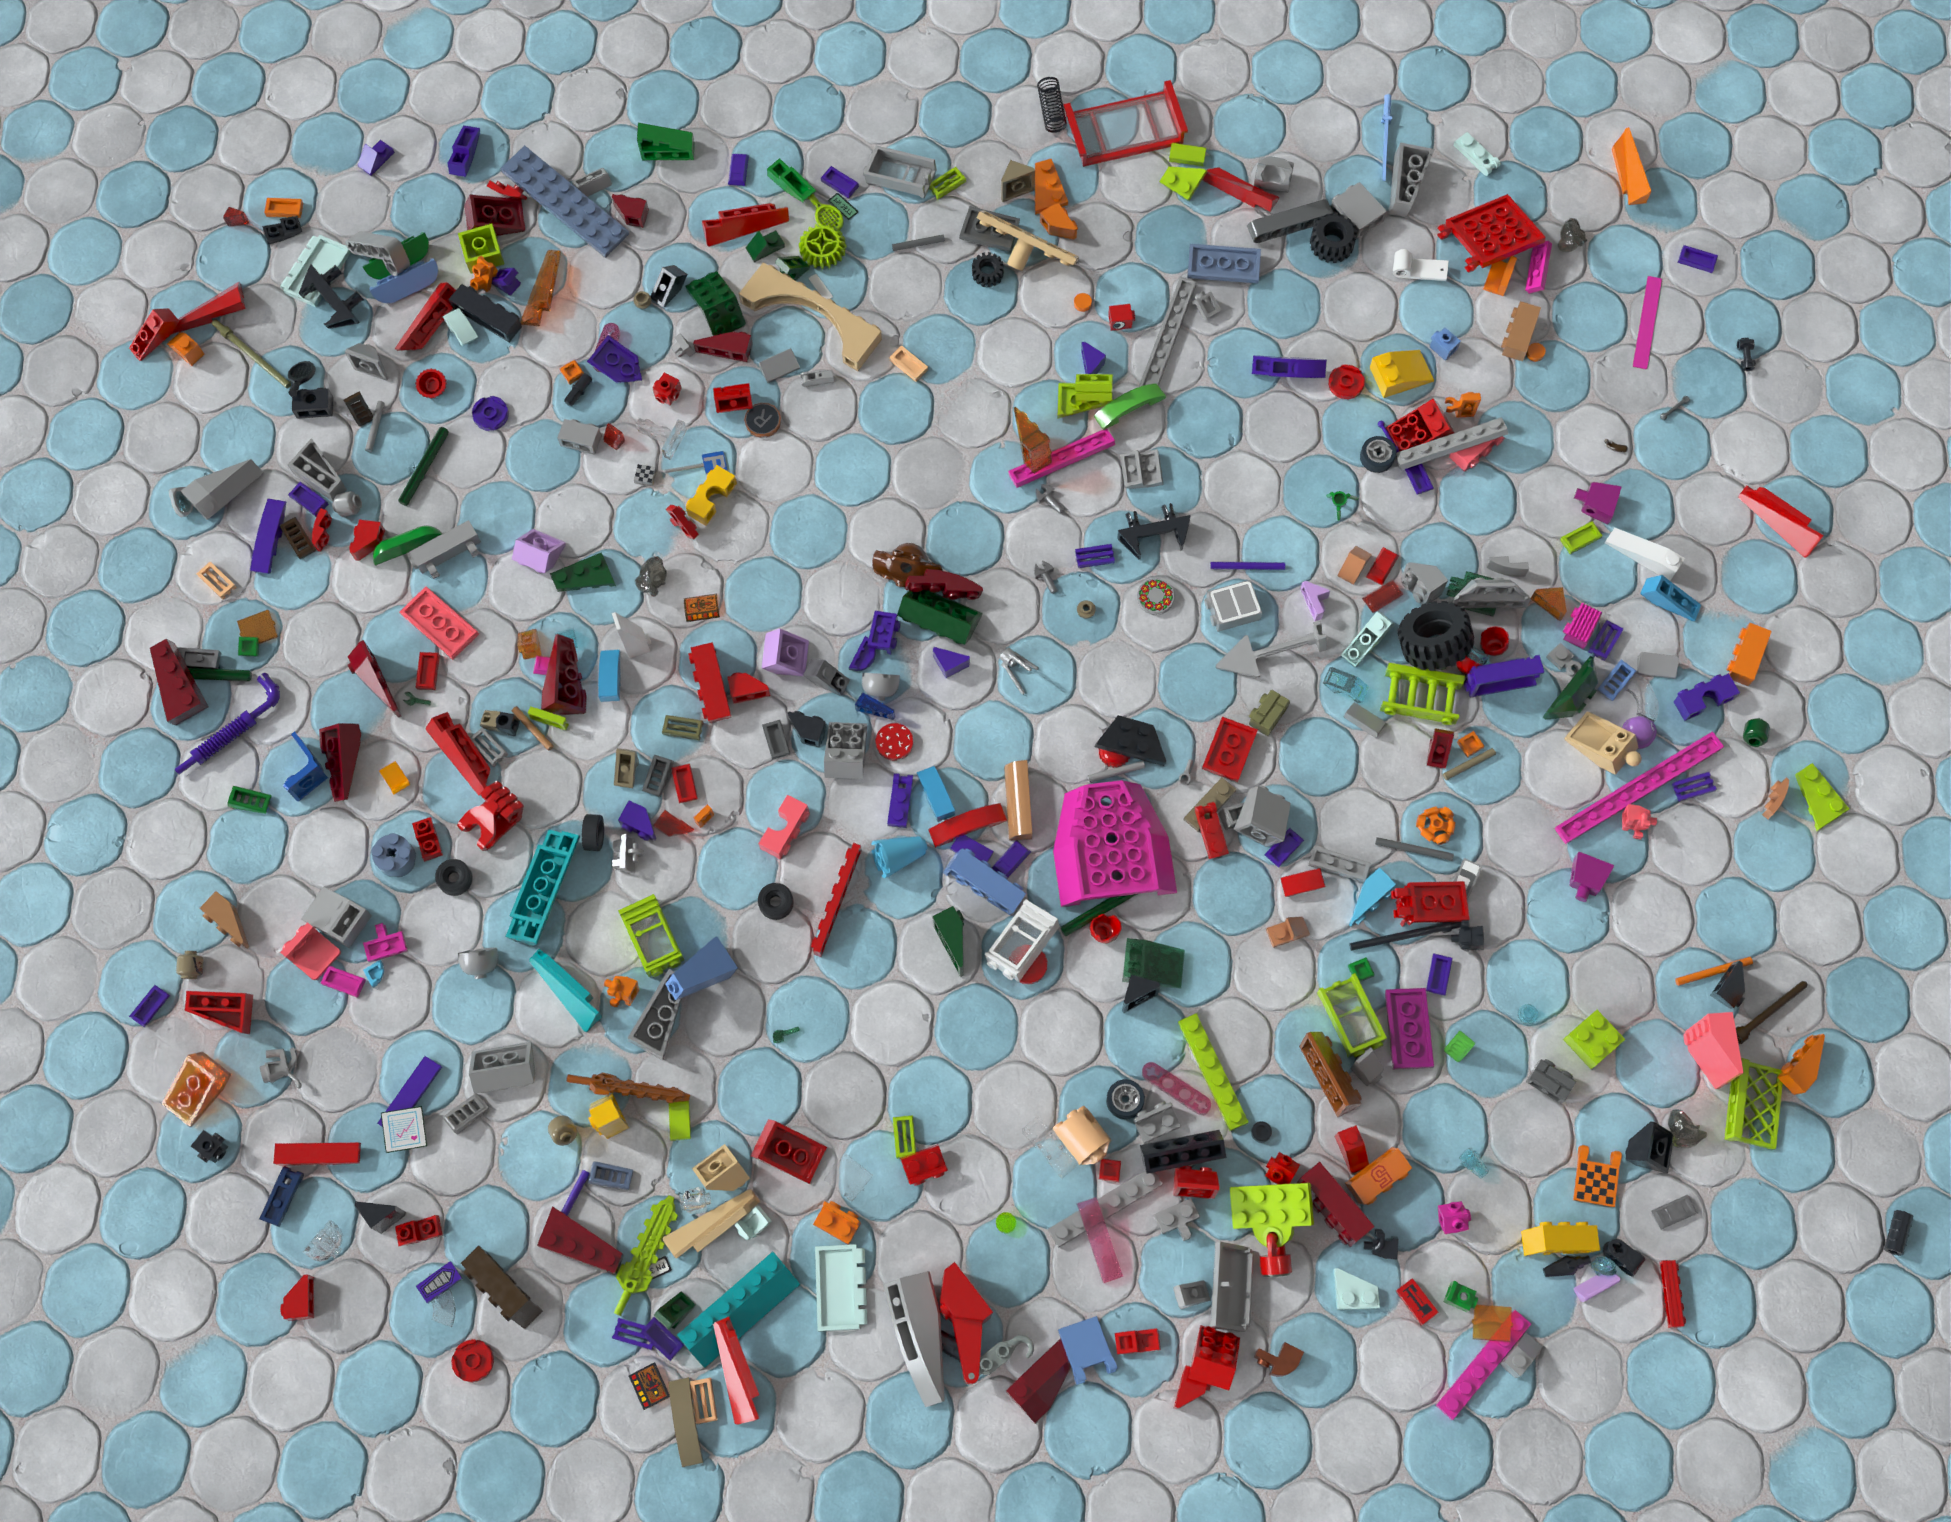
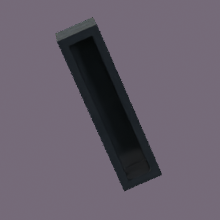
[449,284,522,343]

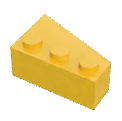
[588,1093,629,1139]
[1521,1222,1600,1256]

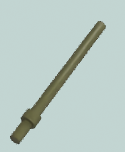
[212,319,291,388]

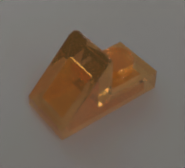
[517,629,542,660]

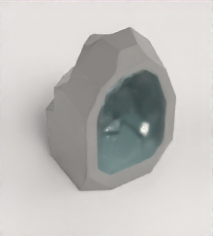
[169,487,193,517]

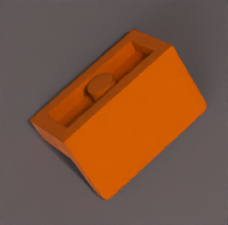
[1483,256,1517,296]

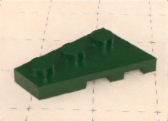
[550,552,616,592]

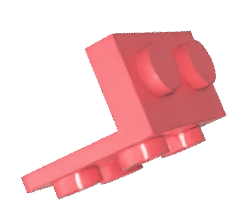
[280,922,341,980]

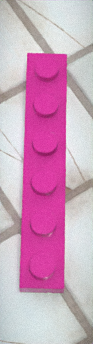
[1008,429,1115,488]
[1435,1310,1531,1420]

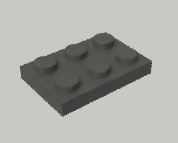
[959,206,1020,252]

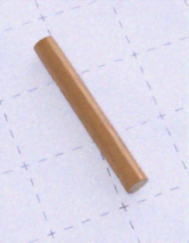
[512,706,554,751]

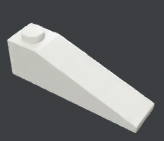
[1605,528,1685,581]
[612,612,652,659]

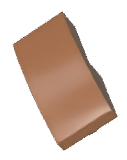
[1762,777,1789,819]

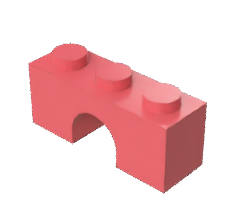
[758,795,810,859]

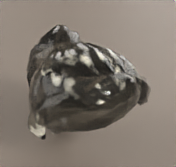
[1558,218,1587,252]
[635,556,667,597]
[1668,1109,1707,1148]

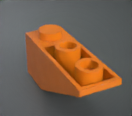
[1777,1034,1825,1095]

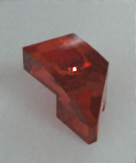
[653,810,694,837]

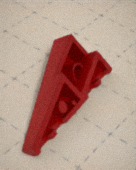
[172,282,246,334]

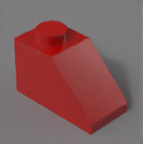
[727,672,771,704]
[1334,1125,1369,1174]
[280,1274,314,1321]
[1173,1365,1211,1409]

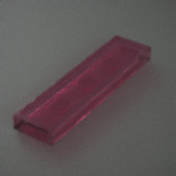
[1076,1197,1123,1283]

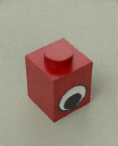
[1108,304,1135,331]

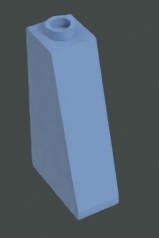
[666,937,738,1000]

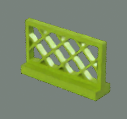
[1724,1058,1783,1150]

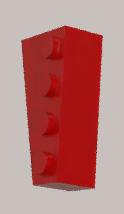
[688,642,732,723]

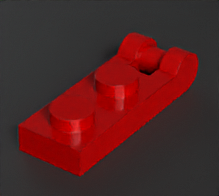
[1195,802,1229,859]

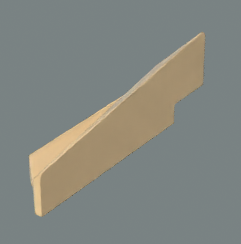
[663,1189,760,1259]

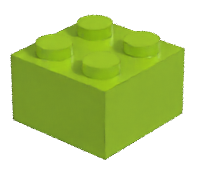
[458,224,505,274]
[1563,1009,1626,1069]

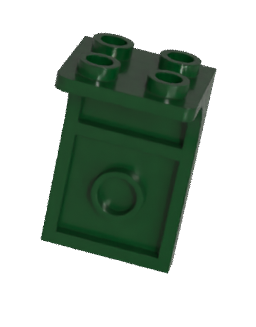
[685,271,746,336]

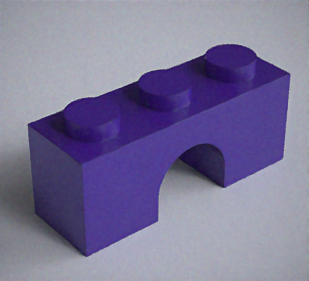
[1673,673,1740,721]

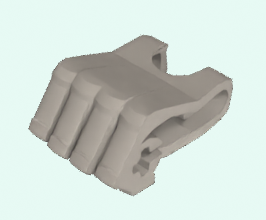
[1254,156,1294,192]

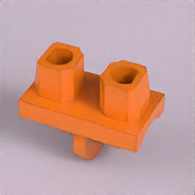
[470,255,498,292]

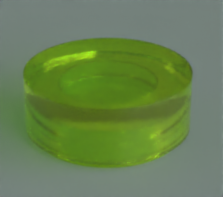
[996,1212,1016,1234]

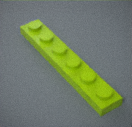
[1178,1013,1248,1131]

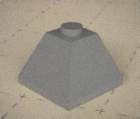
[345,343,388,381]

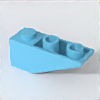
[1349,867,1396,927]

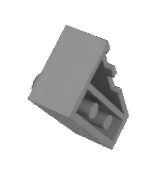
[288,438,347,502]

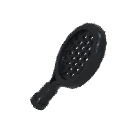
[288,361,316,397]

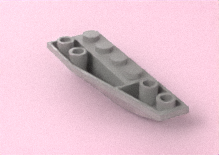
[883,1271,945,1407]

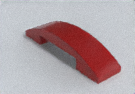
[928,803,1007,848]

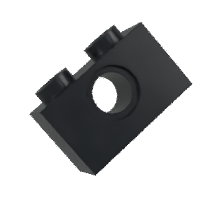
[292,388,333,419]

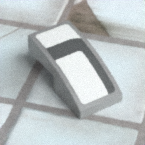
[1453,858,1482,900]

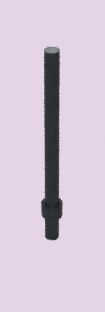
[1349,922,1462,951]

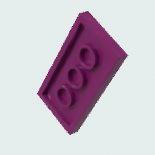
[1385,988,1434,1070]

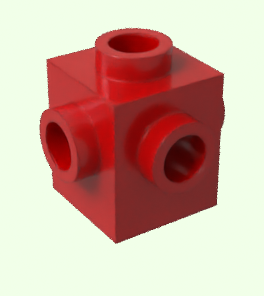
[653,372,682,405]
[1265,1152,1300,1184]

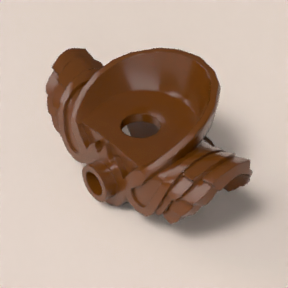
[872,543,943,587]

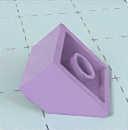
[512,529,566,573]
[762,629,809,676]

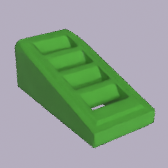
[1444,1031,1475,1062]

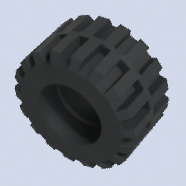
[1310,213,1357,263]

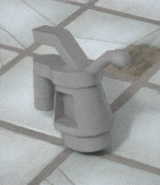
[260,1048,302,1089]

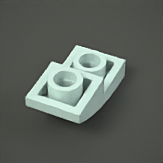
[443,308,478,346]

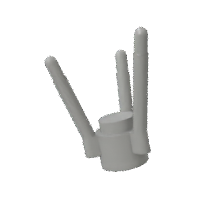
[1000,648,1038,695]

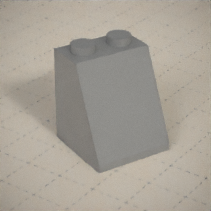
[1234,785,1291,847]

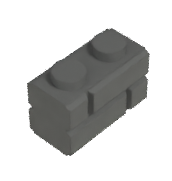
[1526,1059,1576,1104]

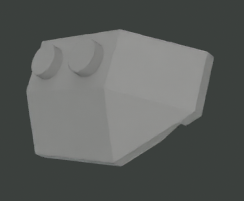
[1452,578,1531,608]

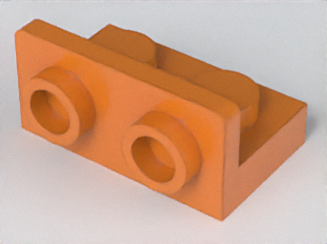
[813,1201,861,1245]

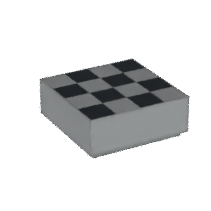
[634,464,656,486]

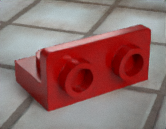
[900,1144,948,1186]

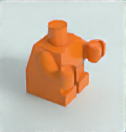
[604,976,639,1007]

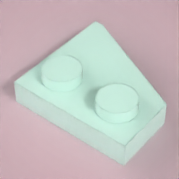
[1334,1268,1380,1310]

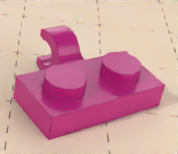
[363,923,408,963]

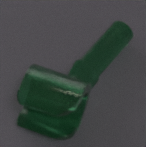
[403,692,431,706]
[773,1027,800,1043]

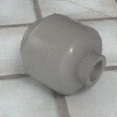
[332,491,362,517]

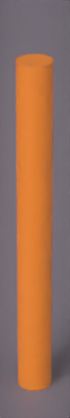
[1675,957,1753,986]

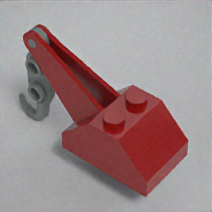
[939,1262,1034,1385]

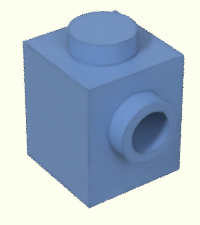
[1430,328,1461,361]

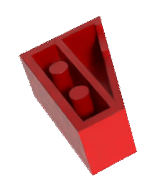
[185,991,254,1034]

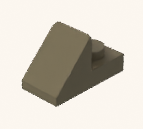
[614,748,639,788]

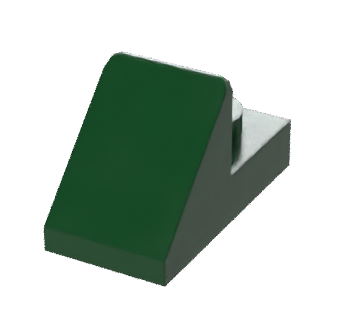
[745,230,785,262]
[775,256,810,281]
[654,1291,696,1329]

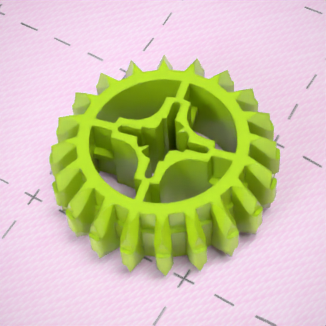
[799,223,847,270]

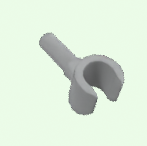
[1179,759,1193,785]

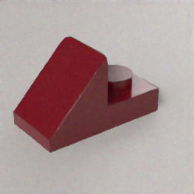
[1426,728,1454,769]

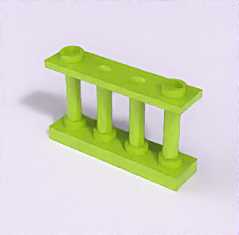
[1380,663,1465,725]

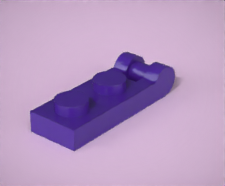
[887,773,913,828]

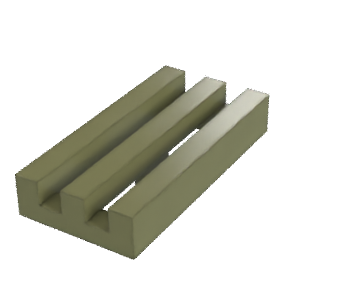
[662,715,704,740]

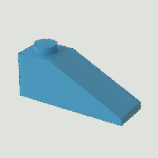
[1640,575,1701,621]

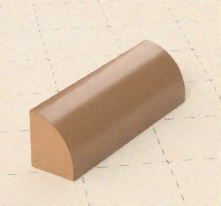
[1004,760,1032,841]

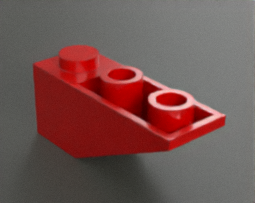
[129,308,179,361]

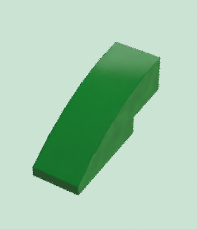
[767,158,816,202]

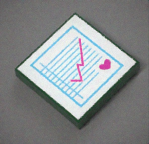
[381,1106,427,1153]

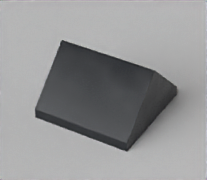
[1122,975,1160,1013]
[355,1201,406,1234]

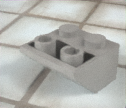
[1401,562,1448,605]

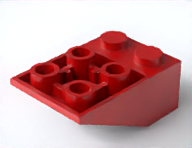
[1385,399,1455,452]
[1188,1325,1240,1391]

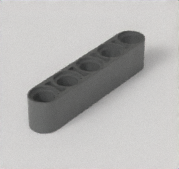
[1247,199,1333,243]

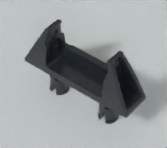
[299,264,364,329]
[1117,503,1191,560]

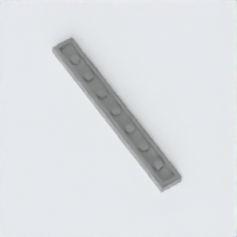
[1139,277,1197,404]

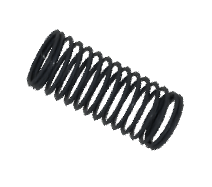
[1037,77,1067,133]

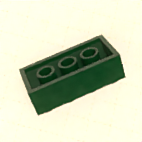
[897,590,983,645]

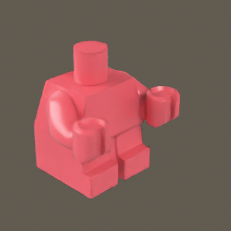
[1622,804,1657,840]

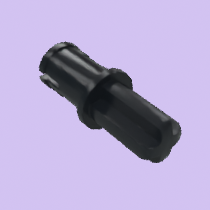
[564,373,592,407]

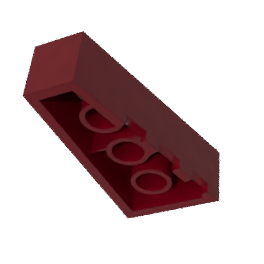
[150,639,209,726]
[537,1206,624,1275]

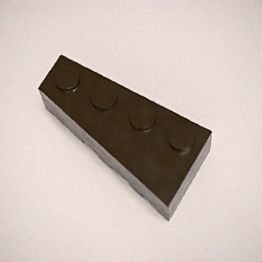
[461,1245,543,1329]

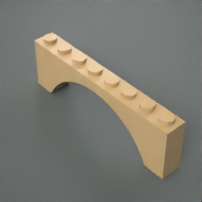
[739,262,882,371]

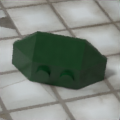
[1543,656,1598,720]

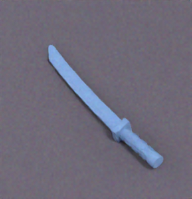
[1381,94,1392,181]

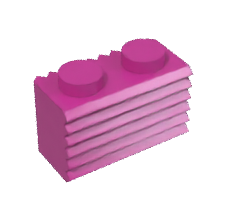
[1563,603,1602,649]

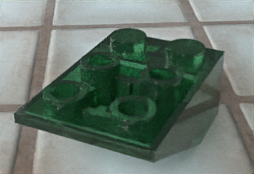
[1122,938,1185,989]

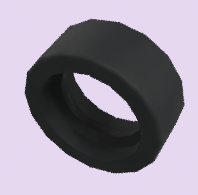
[581,814,604,851]

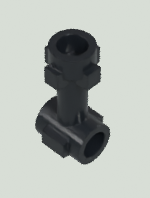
[1737,338,1756,371]

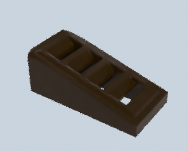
[343,391,374,427]
[280,517,316,560]

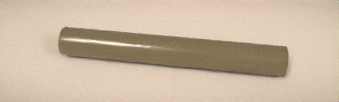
[1443,748,1496,780]

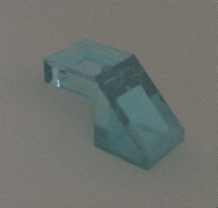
[1323,667,1369,703]

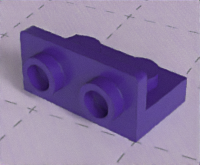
[867,611,901,655]

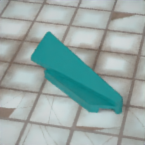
[529,949,602,1032]

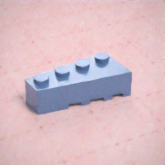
[942,848,1026,915]

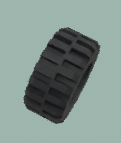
[1397,601,1475,671]

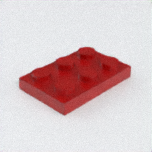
[1202,716,1258,782]

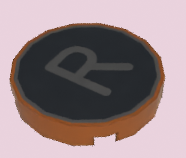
[744,403,781,438]

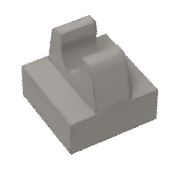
[671,334,695,357]

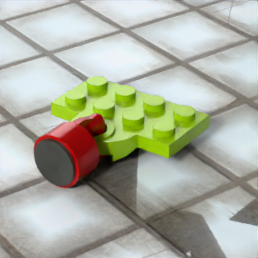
[1230,1183,1314,1277]

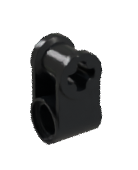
[1603,1239,1646,1277]

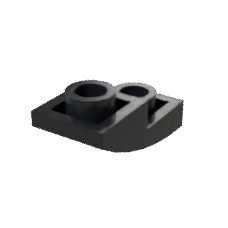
[262,216,302,244]

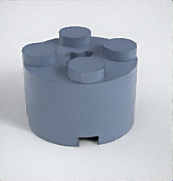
[371,833,416,877]

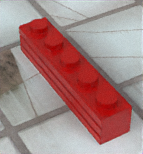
[1660,1260,1686,1328]

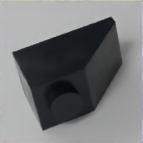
[651,265,688,307]

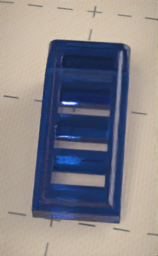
[855,693,895,720]

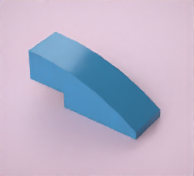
[598,650,621,702]
[917,766,955,822]

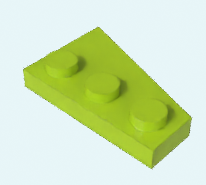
[1057,383,1113,419]
[1795,763,1849,831]

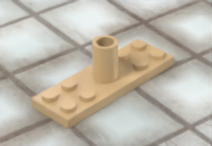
[977,210,1079,271]

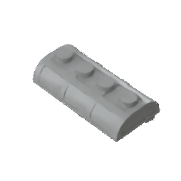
[1210,1241,1254,1332]

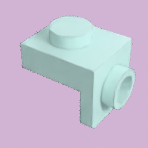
[735,1206,772,1240]

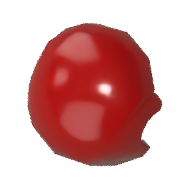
[1480,626,1509,656]
[1090,914,1122,944]

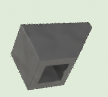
[803,659,850,696]

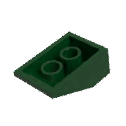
[932,906,965,977]

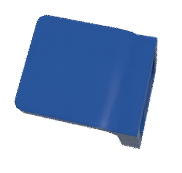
[283,731,328,801]

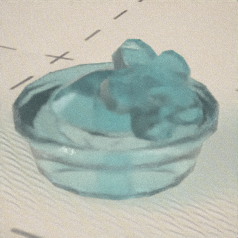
[1591,1257,1617,1276]

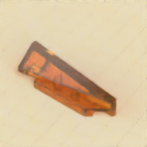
[520,250,561,326]

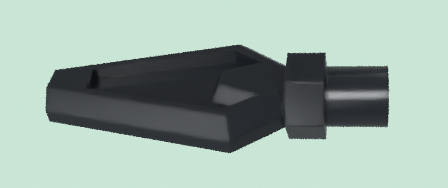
[1543,1255,1591,1277]

